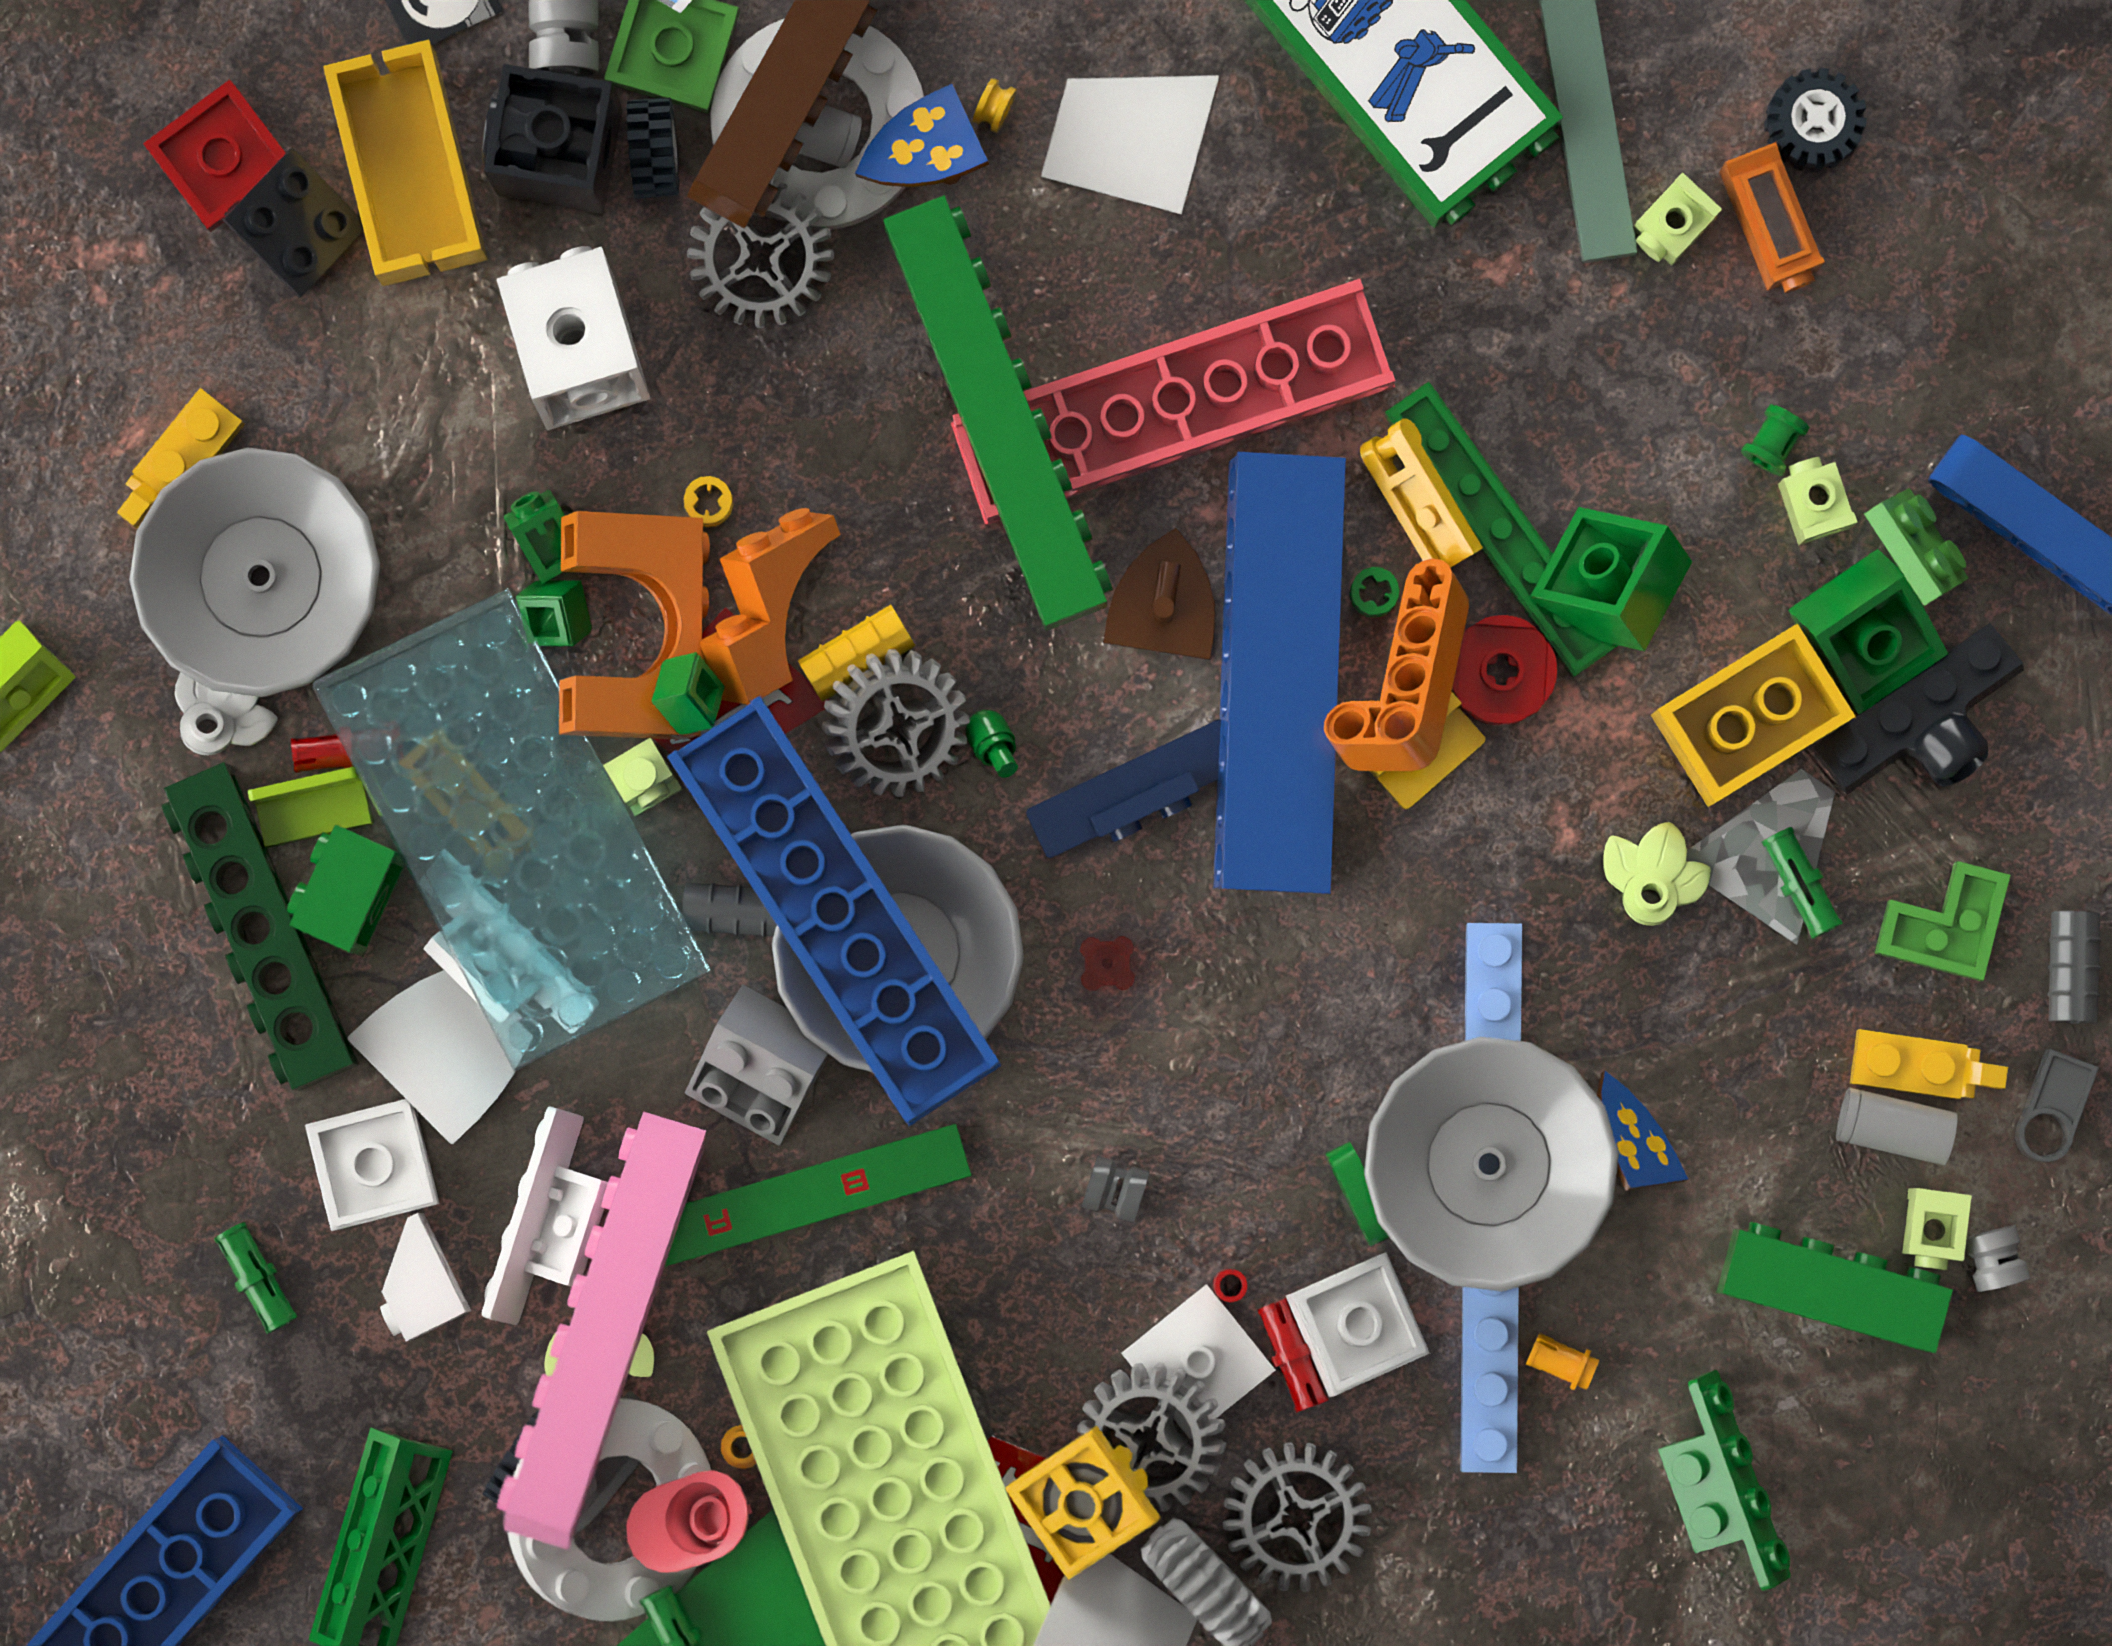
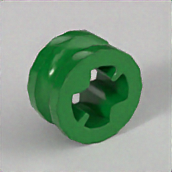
[1350,567,1400,618]

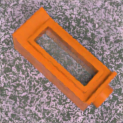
[1719,142,1825,293]

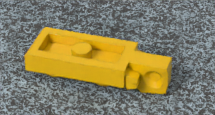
[117,388,245,529]
[1850,1029,2008,1100]

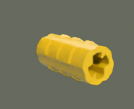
[798,604,916,702]

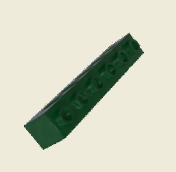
[161,762,359,1091]

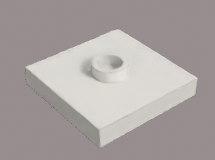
[305,1099,440,1231]
[1286,1252,1430,1397]
[1121,1284,1275,1439]

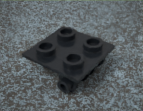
[222,147,364,298]

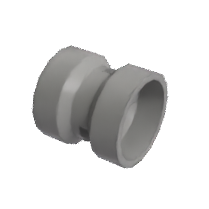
[1965,1225,2031,1292]

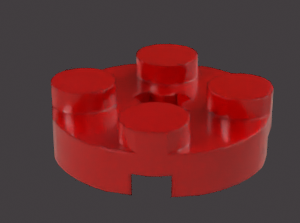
[1452,615,1557,725]

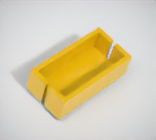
[323,40,488,286]

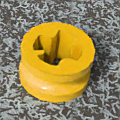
[972,78,1017,133]
[683,476,734,528]

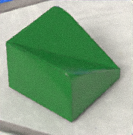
[516,580,592,646]
[651,652,725,735]

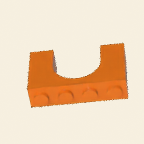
[559,511,710,740]

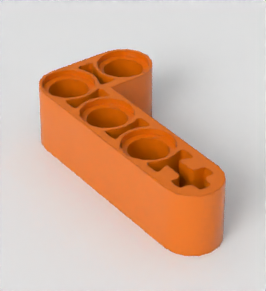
[1324,558,1469,771]

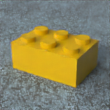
[1651,623,1856,807]

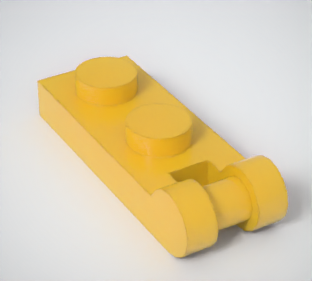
[1360,418,1483,568]

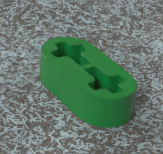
[1325,1141,1390,1247]

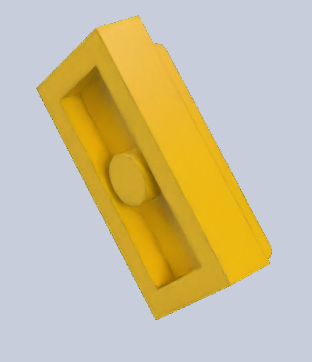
[1370,691,1485,810]

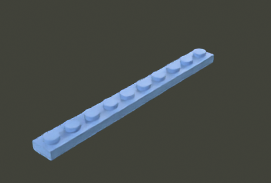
[1460,923,1522,1473]

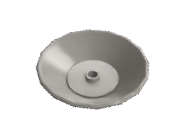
[129,448,380,697]
[772,825,1024,1072]
[1364,1037,1619,1291]

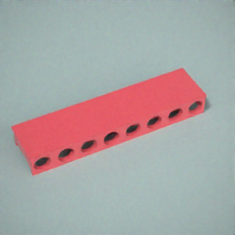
[951,279,1396,526]

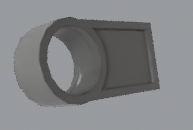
[2014,1049,2099,1163]

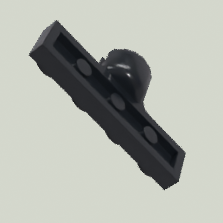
[1813,623,2024,795]

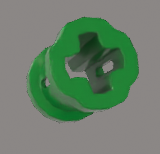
[1741,404,1810,476]

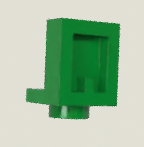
[503,490,565,584]

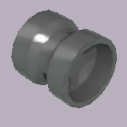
[1081,1155,1150,1224]

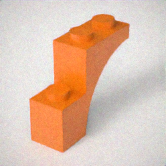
[699,508,841,705]

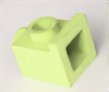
[1633,172,1722,265]
[1778,457,1857,546]
[603,738,683,817]
[1902,1188,1972,1270]

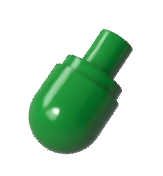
[965,710,1018,778]

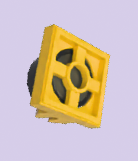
[1005,1426,1160,1580]

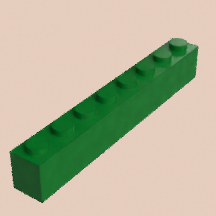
[883,195,1113,631]

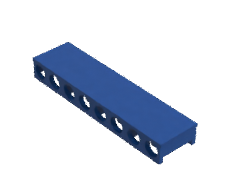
[1213,452,1346,894]
[667,696,1002,1126]
[26,1435,304,1646]

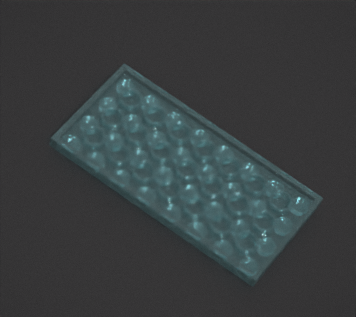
[312,588,711,1071]

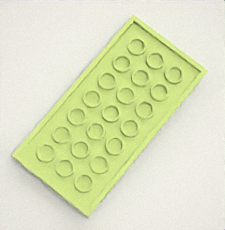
[707,1251,1051,1646]

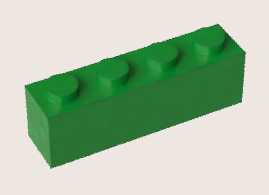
[1716,1222,1953,1353]

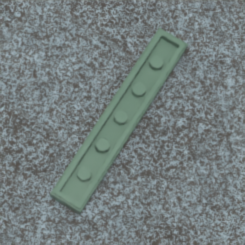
[1538,0,1637,264]

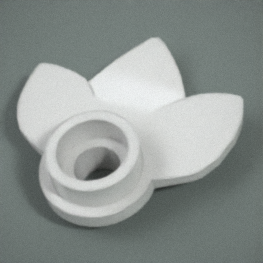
[175,672,278,755]

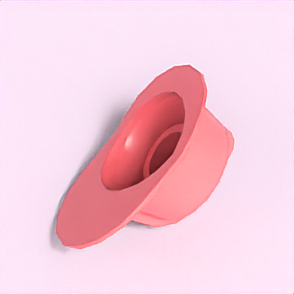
[626,1470,753,1573]

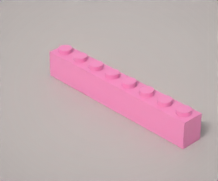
[497,1112,706,1550]

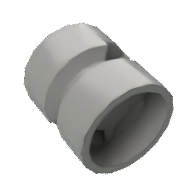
[529,0,599,78]

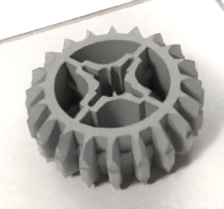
[687,183,834,328]
[822,649,970,797]
[1077,1363,1226,1512]
[1223,1442,1371,1592]
[1141,1518,1272,1646]

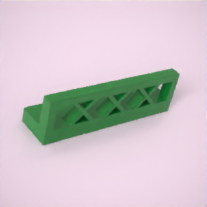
[308,1428,453,1646]

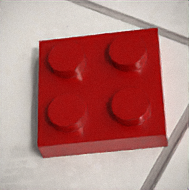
[143,79,285,233]

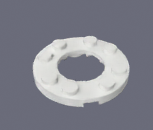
[711,19,924,230]
[508,1398,711,1621]

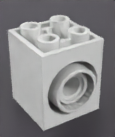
[497,246,651,431]

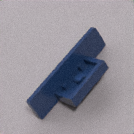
[1026,719,1221,858]

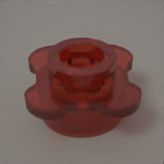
[1080,936,1135,991]

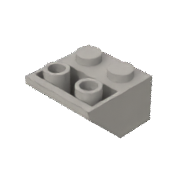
[684,984,829,1146]

